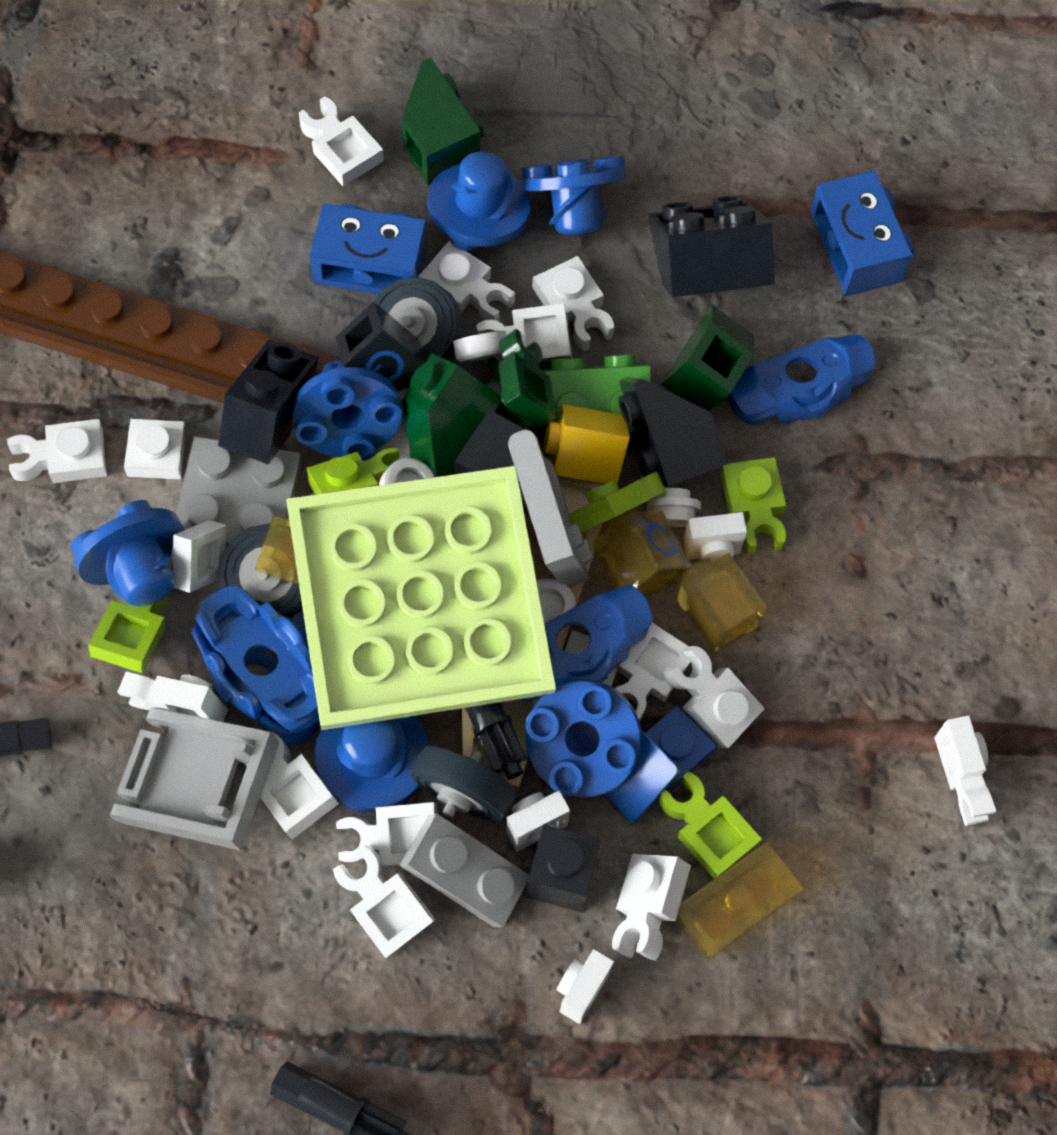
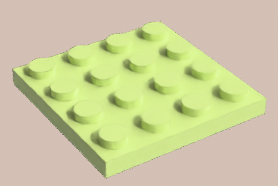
[286,466,556,730]

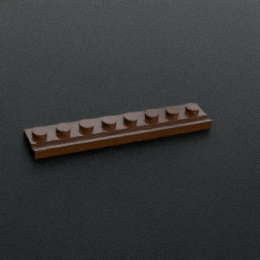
[0,252,340,403]

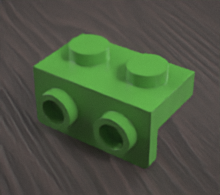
[540,355,651,434]

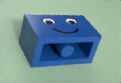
[809,170,914,297]
[310,203,426,294]

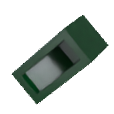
[402,353,502,477]

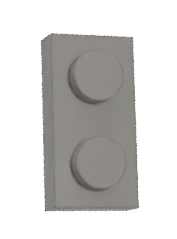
[400,814,529,928]

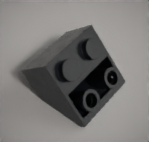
[648,196,775,297]

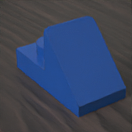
[602,706,717,826]

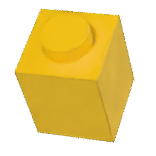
[543,404,630,484]

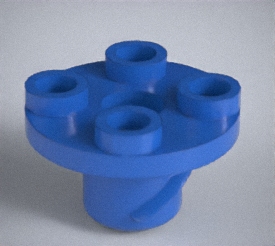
[427,151,530,251]
[521,156,626,236]
[292,360,402,461]
[71,500,184,607]
[525,680,642,797]
[315,716,430,813]

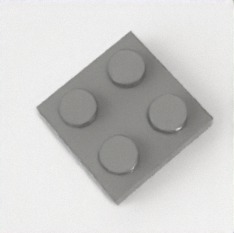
[175,436,302,548]

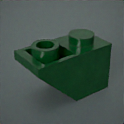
[402,57,484,185]
[661,304,754,411]

